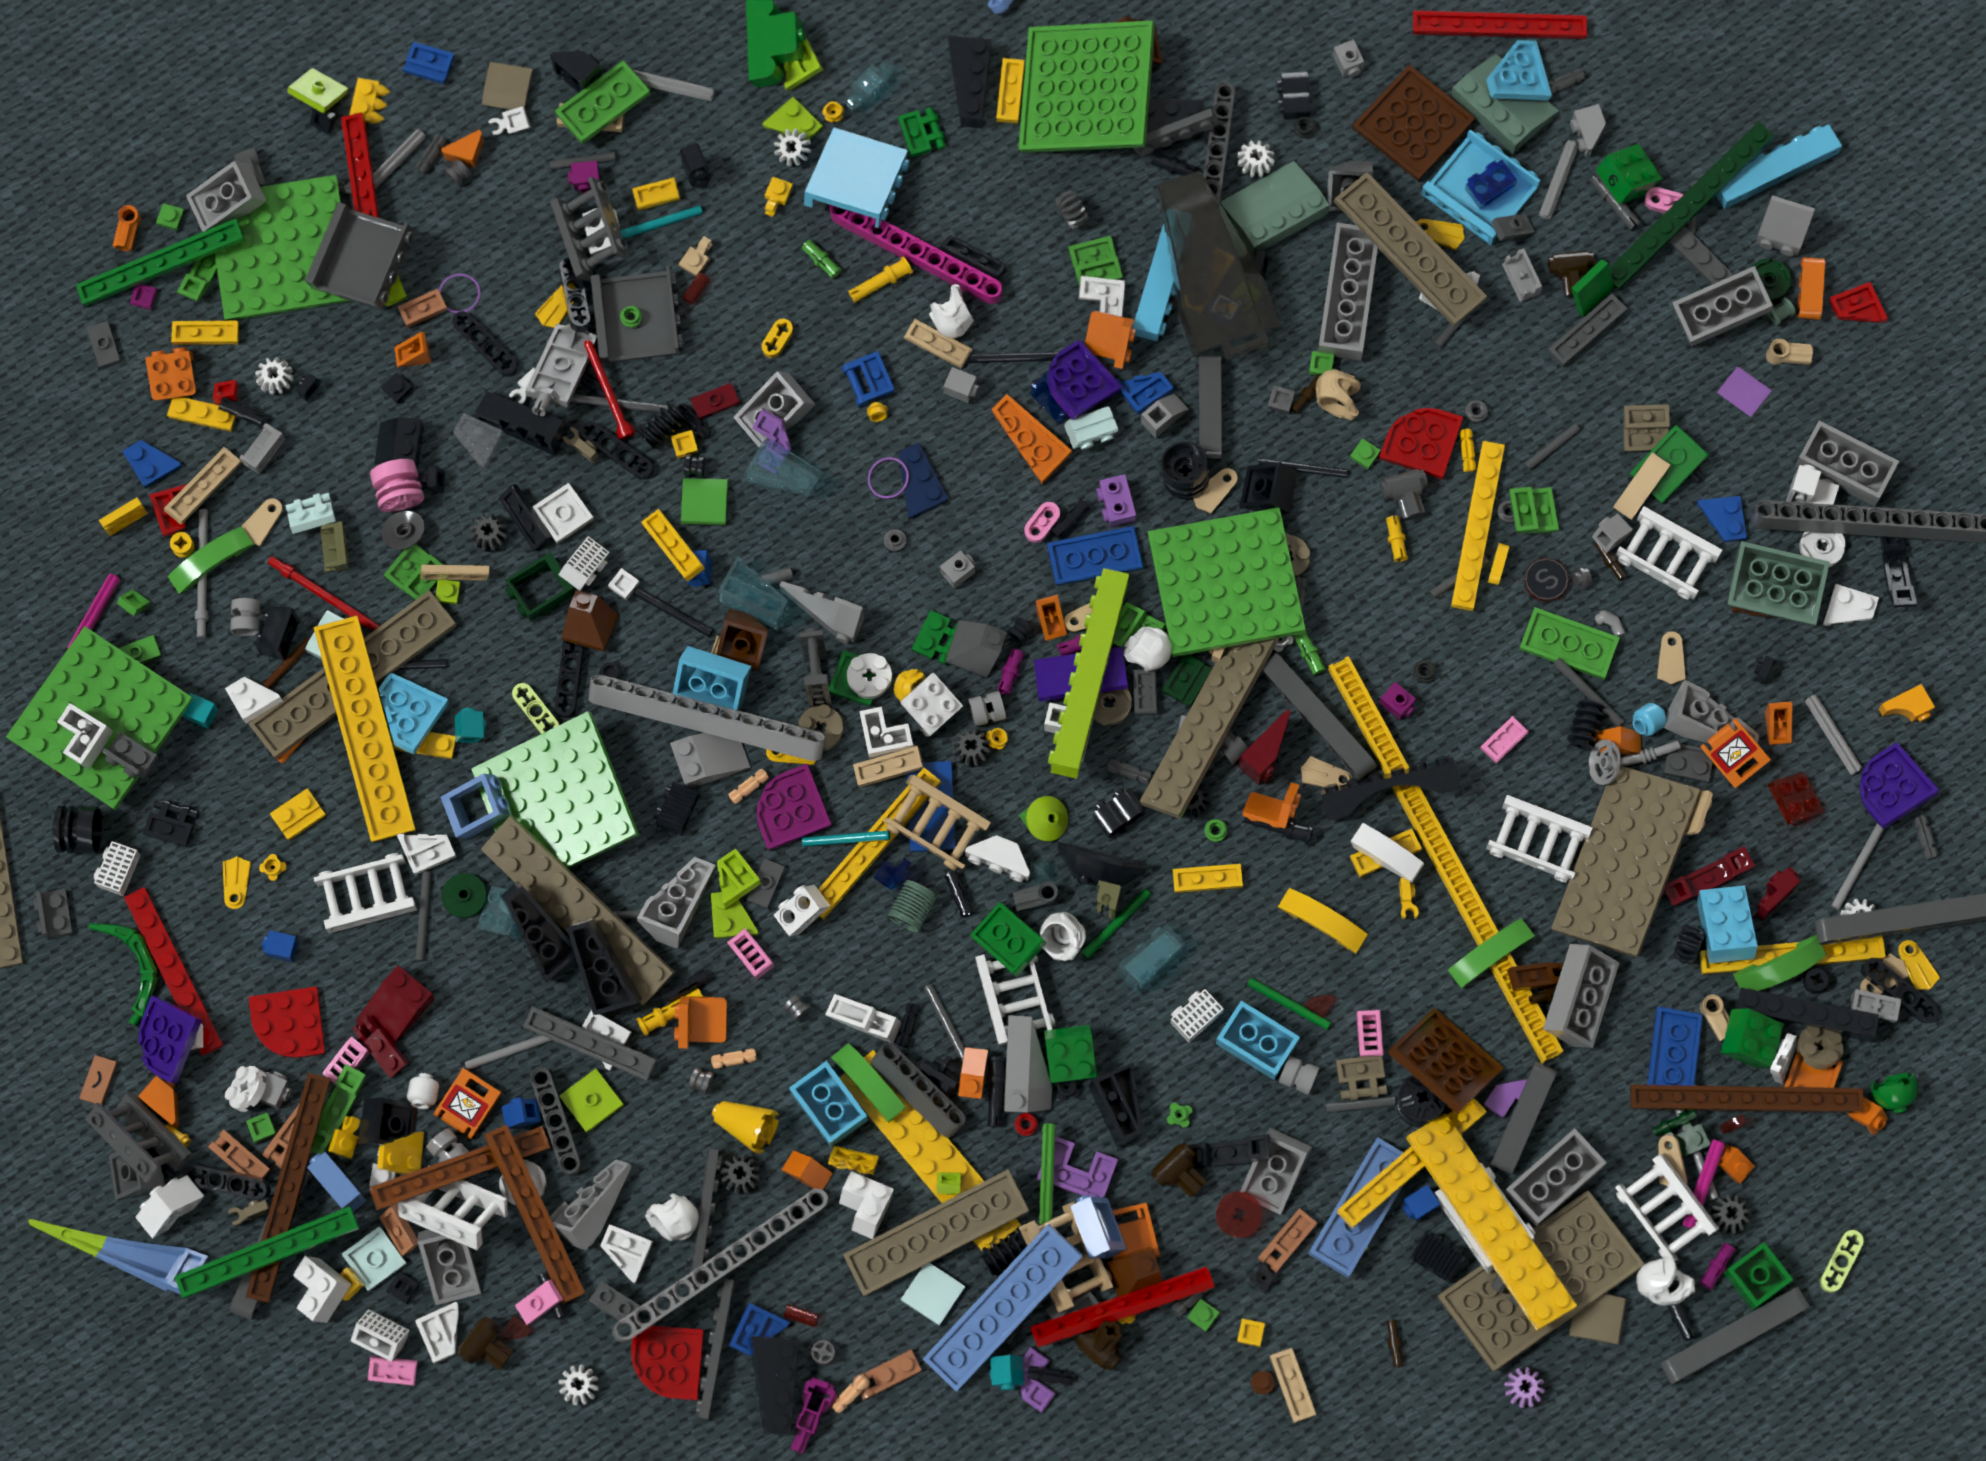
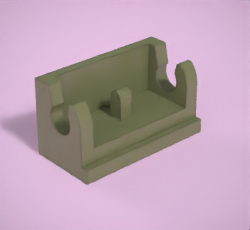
[320,521,349,573]
[1097,881,1121,919]

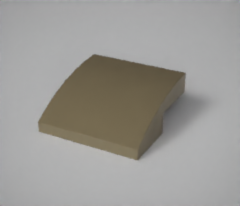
[481,62,533,110]
[1623,404,1670,452]
[1569,1294,1627,1345]

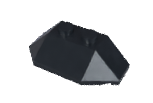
[1057,842,1147,887]

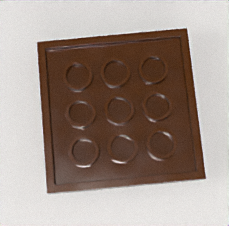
[1352,65,1475,182]
[1387,1007,1504,1114]

